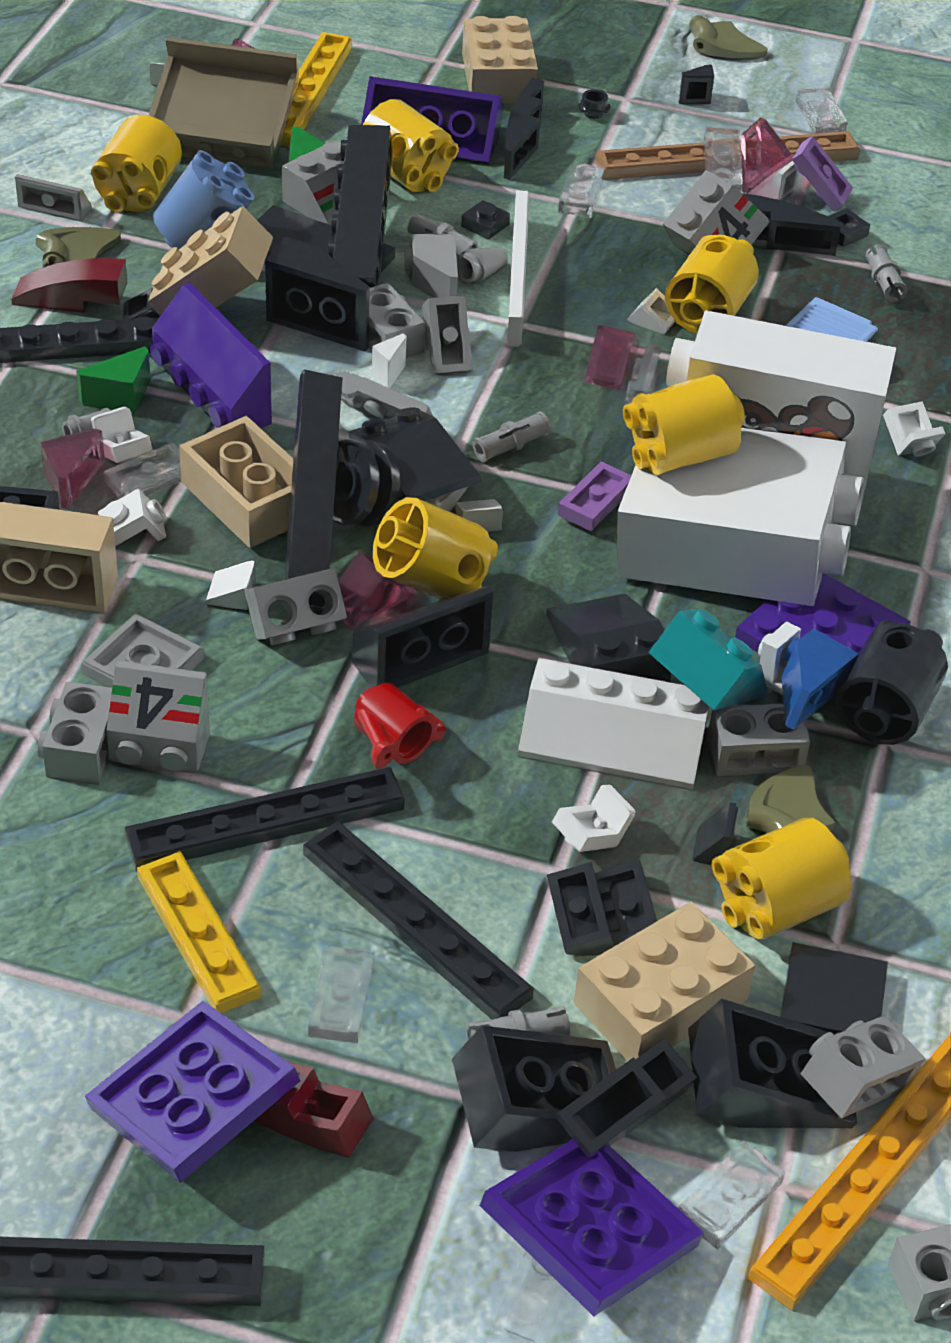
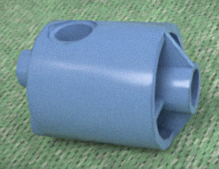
[153,150,255,249]

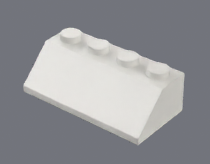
[518,658,709,790]

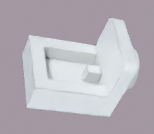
[883,401,946,457]
[91,407,153,465]
[98,488,166,546]
[758,621,801,695]
[552,785,635,852]

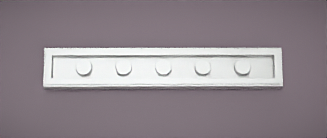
[507,190,530,347]

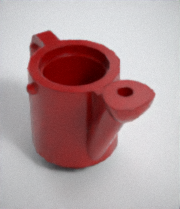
[354,683,446,769]

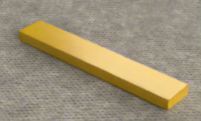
[280,32,352,146]

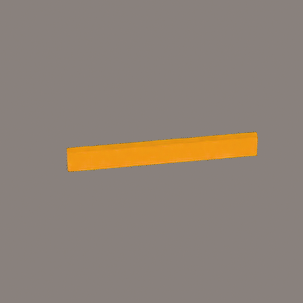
[748,1033,951,1311]

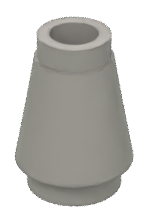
[457,246,508,284]

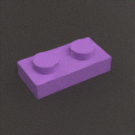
[792,136,853,211]
[558,462,632,531]

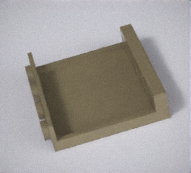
[149,37,299,169]

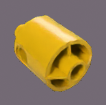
[363,99,459,192]
[91,115,182,213]
[665,235,759,334]
[623,374,745,475]
[373,497,498,599]
[712,818,852,940]

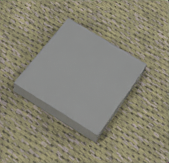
[81,613,204,687]

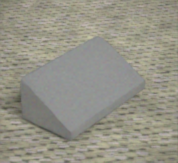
[15,174,92,221]

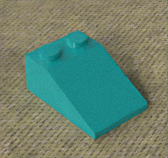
[649,608,767,710]

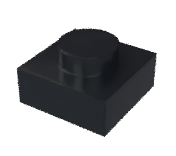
[461,200,510,240]
[828,208,870,247]

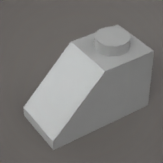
[404,234,458,298]
[422,295,473,374]

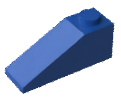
[781,629,859,730]

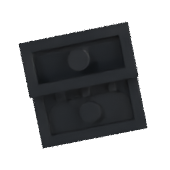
[547,860,657,956]

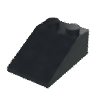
[265,237,370,352]
[348,407,481,501]
[546,594,671,683]
[688,999,858,1129]
[452,1025,616,1152]

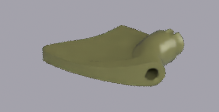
[689,15,768,59]
[35,227,121,268]
[746,765,835,834]

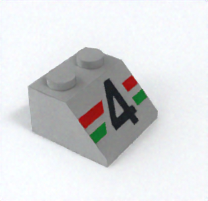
[282,140,344,225]
[663,170,770,255]
[106,660,210,774]

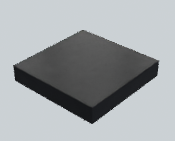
[780,942,888,1034]

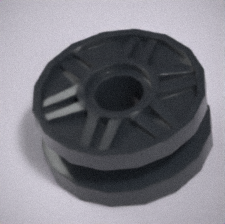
[333,439,400,526]

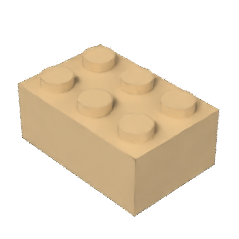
[462,16,538,104]
[148,206,273,315]
[179,416,293,548]
[0,502,118,613]
[574,901,755,1061]

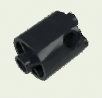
[835,620,948,745]

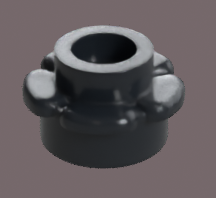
[578,89,611,119]

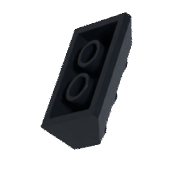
[352,586,494,688]

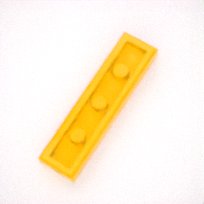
[137,851,261,1014]

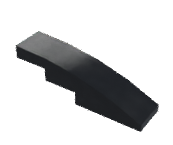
[504,77,544,180]

